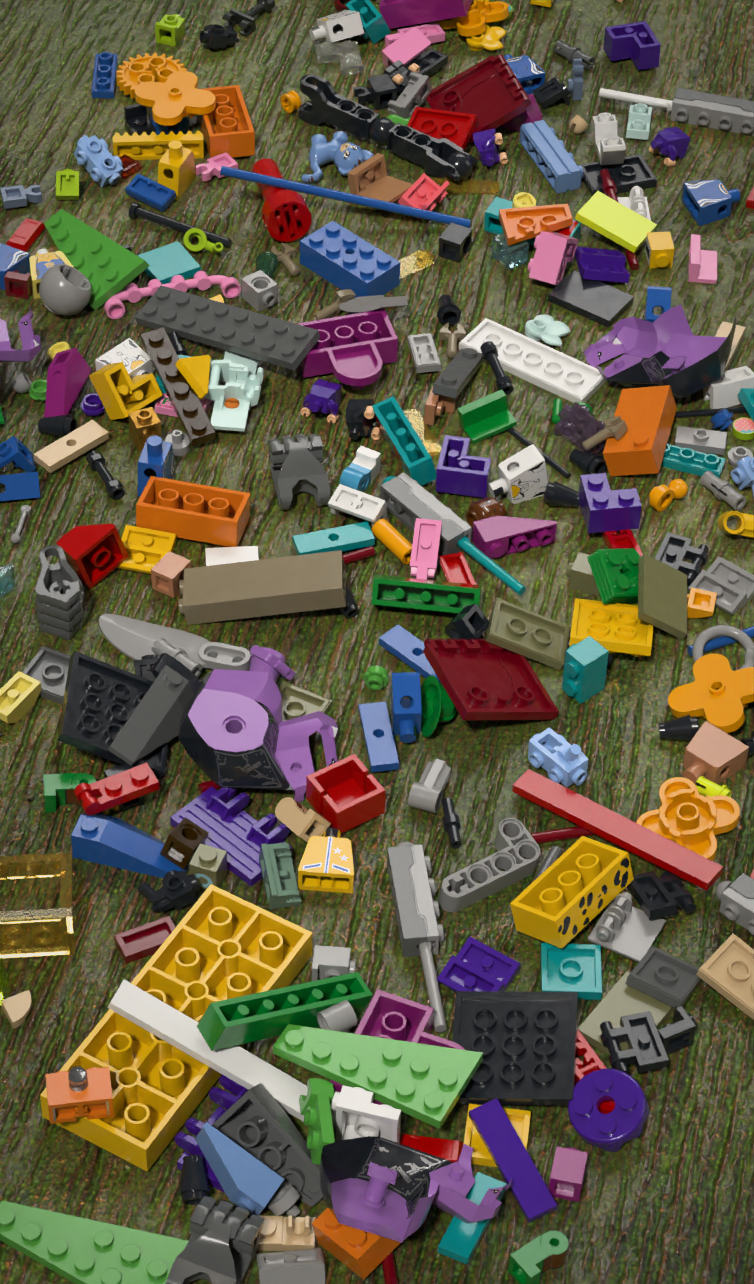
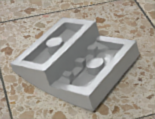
[339,295,408,312]
[688,556,754,615]

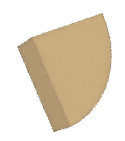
[1,990,32,1029]

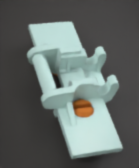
[205,350,264,432]

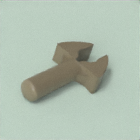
[271,243,299,276]
[315,289,356,320]
[439,322,466,359]
[582,416,628,451]

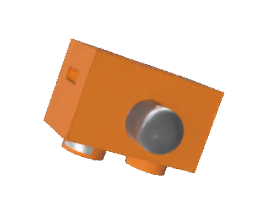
[45,1066,114,1124]

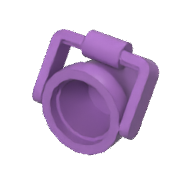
[249,645,296,683]

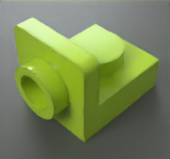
[56,169,80,200]

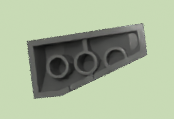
[108,665,193,766]
[211,1083,323,1207]

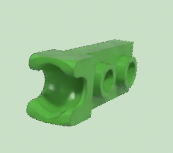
[299,1078,335,1165]

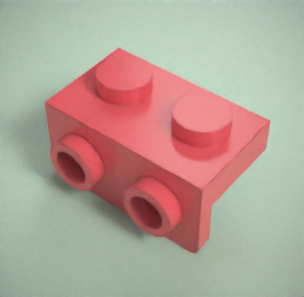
[398,173,450,220]

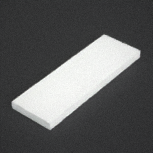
[459,318,607,403]

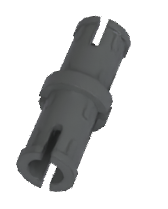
[553,40,595,70]

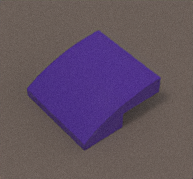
[575,246,630,283]
[437,936,521,992]

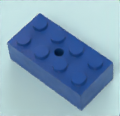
[300,221,400,298]

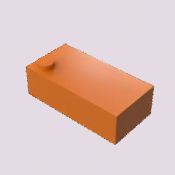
[197,85,255,158]
[603,385,677,476]
[136,476,251,547]

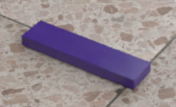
[469,1098,557,1223]

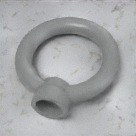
[692,625,754,670]

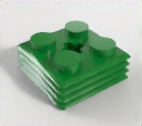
[587,548,640,604]

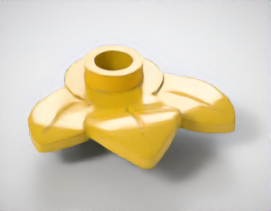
[466,24,507,51]

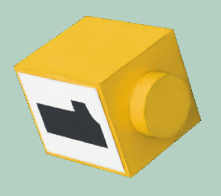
[645,232,675,269]

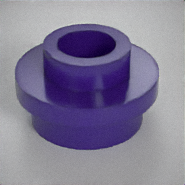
[81,393,105,416]

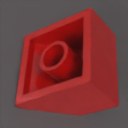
[56,523,129,590]

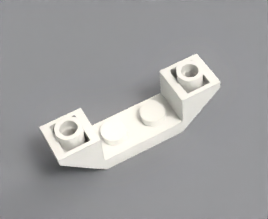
[592,113,626,165]

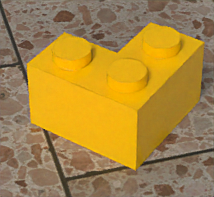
[89,362,163,420]

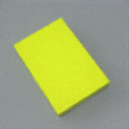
[575,191,657,253]

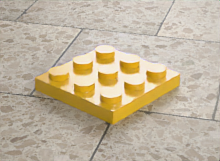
[569,598,653,657]

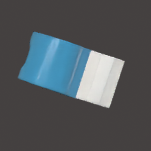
[339,446,381,492]

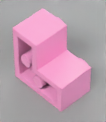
[528,231,579,285]

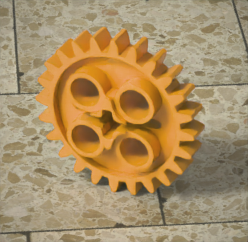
[116,52,187,99]

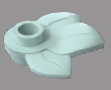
[525,315,571,346]

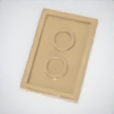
[696,934,754,1020]

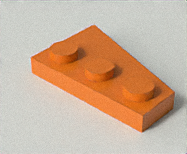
[499,204,572,246]

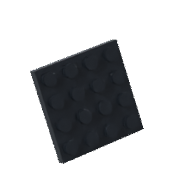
[57,651,168,779]
[452,991,579,1106]

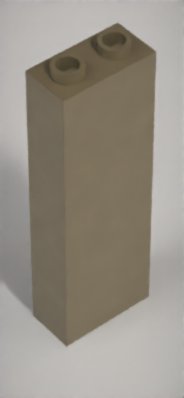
[178,550,346,625]

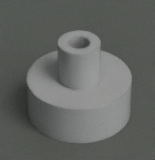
[165,430,190,456]
[267,1184,300,1217]

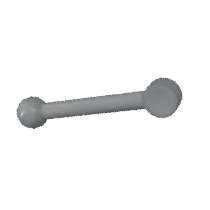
[10,505,31,544]

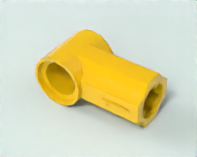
[718,511,754,538]

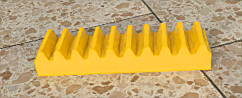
[113,131,204,160]

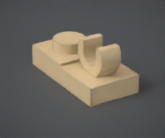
[251,1215,315,1251]

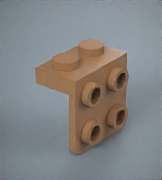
[347,153,412,203]

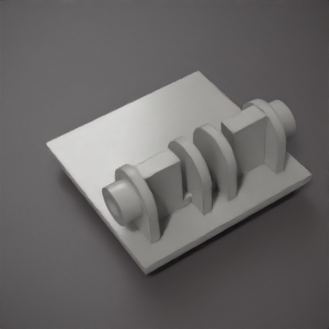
[587,892,666,962]

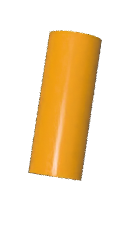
[371,519,412,564]

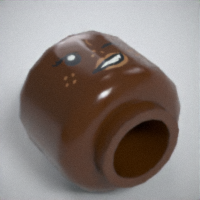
[466,497,506,530]

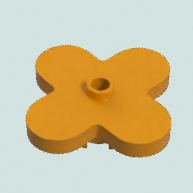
[431,0,509,37]
[135,71,216,126]
[668,654,754,733]
[636,777,740,861]

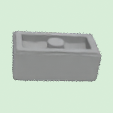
[256,1248,325,1284]

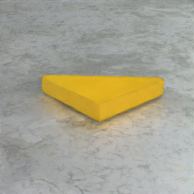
[175,355,211,399]

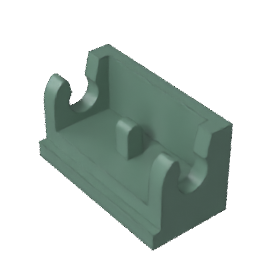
[259,843,301,909]

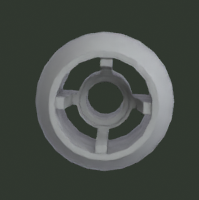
[39,264,92,316]

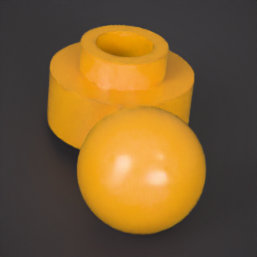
[649,479,688,512]

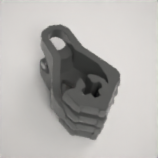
[268,434,330,511]
[35,545,85,640]
[166,1196,265,1284]

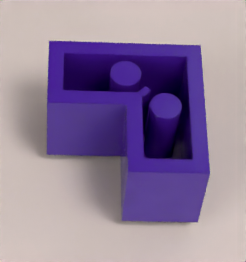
[603,21,661,70]
[436,435,491,498]
[578,473,642,533]

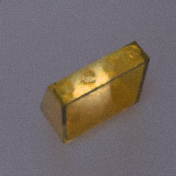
[0,853,75,958]

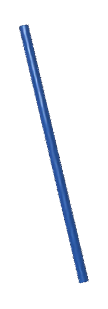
[220,166,471,228]

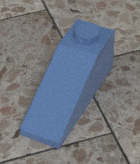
[195,1122,284,1216]

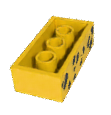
[510,836,634,949]

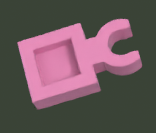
[195,152,238,181]

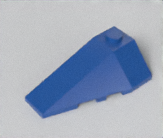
[71,813,189,878]

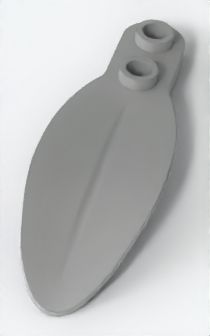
[99,614,250,671]

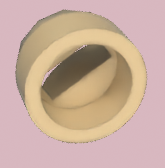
[569,115,589,135]

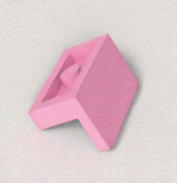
[382,27,431,67]
[688,234,717,284]

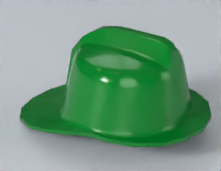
[421,676,456,737]

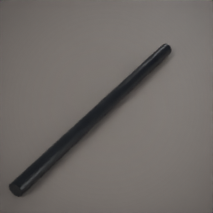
[674,407,747,418]
[506,427,571,479]

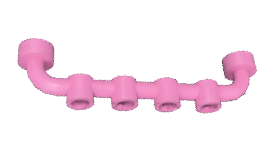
[104,271,241,319]

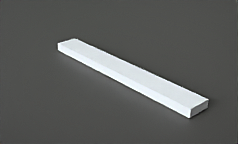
[107,979,334,1122]

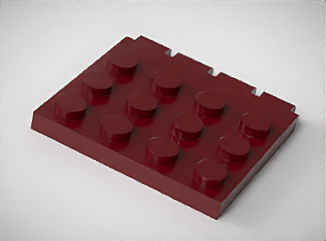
[426,54,531,145]
[423,639,559,721]

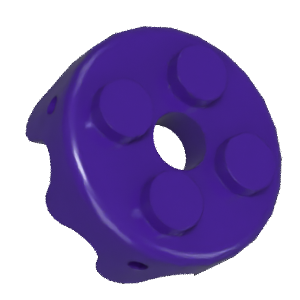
[568,1069,649,1152]

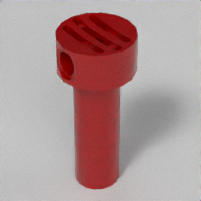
[252,158,312,242]

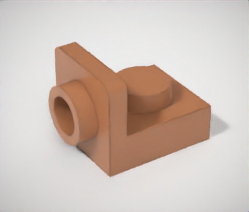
[424,386,456,426]

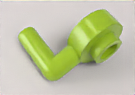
[183,228,223,254]

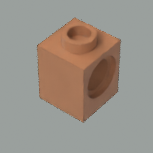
[151,551,191,598]

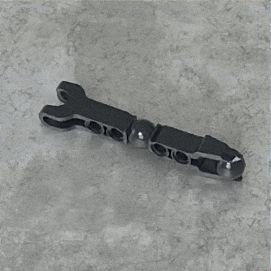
[298,74,477,181]

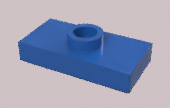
[125,173,176,212]

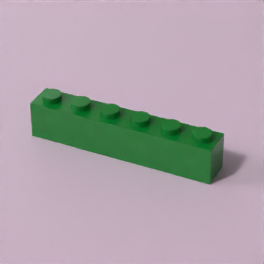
[197,972,373,1051]

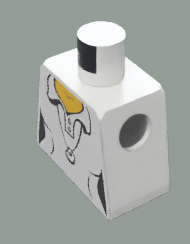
[309,10,364,43]
[95,338,156,380]
[488,444,548,504]

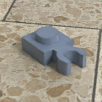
[567,59,584,101]
[0,185,42,209]

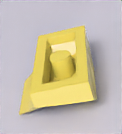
[0,671,42,723]

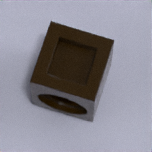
[160,817,209,870]

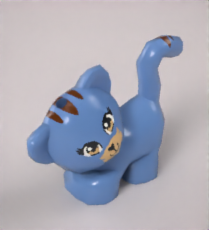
[301,131,373,183]

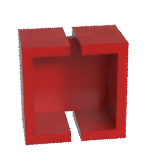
[306,754,386,833]

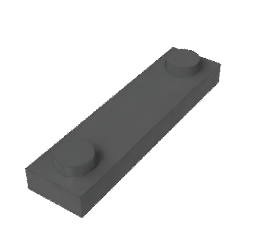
[432,348,484,398]

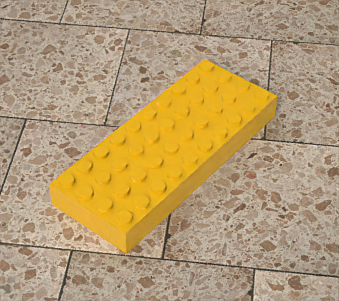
[40,884,313,1172]

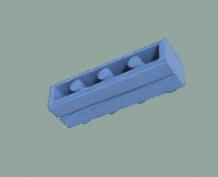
[519,120,583,194]

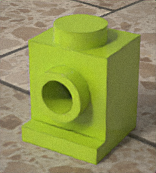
[155,14,185,47]

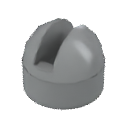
[12,372,32,394]

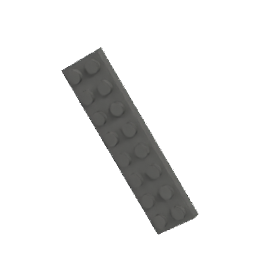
[135,285,320,370]

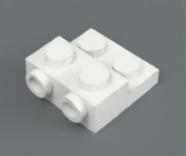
[331,1085,401,1144]

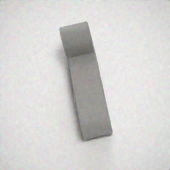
[438,818,540,913]

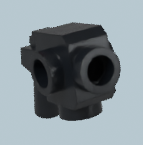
[200,24,239,50]
[138,870,201,913]

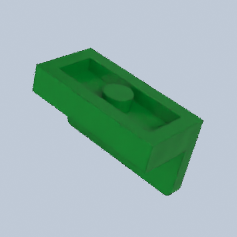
[457,389,517,444]

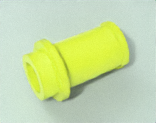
[696,776,732,798]

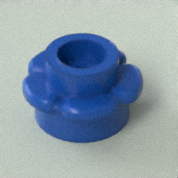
[710,408,733,430]

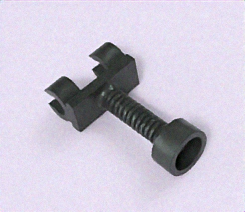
[222,0,275,36]

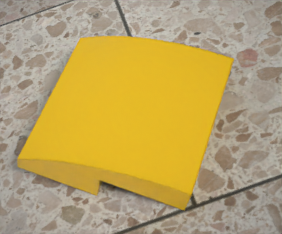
[116,525,177,574]

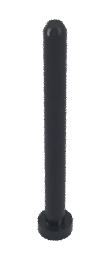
[128,202,232,248]

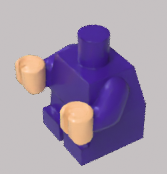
[649,127,691,167]
[473,128,508,166]
[300,379,342,424]

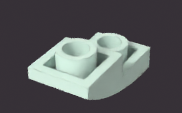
[626,103,652,140]

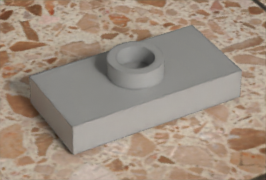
[407,333,441,373]
[675,426,727,455]

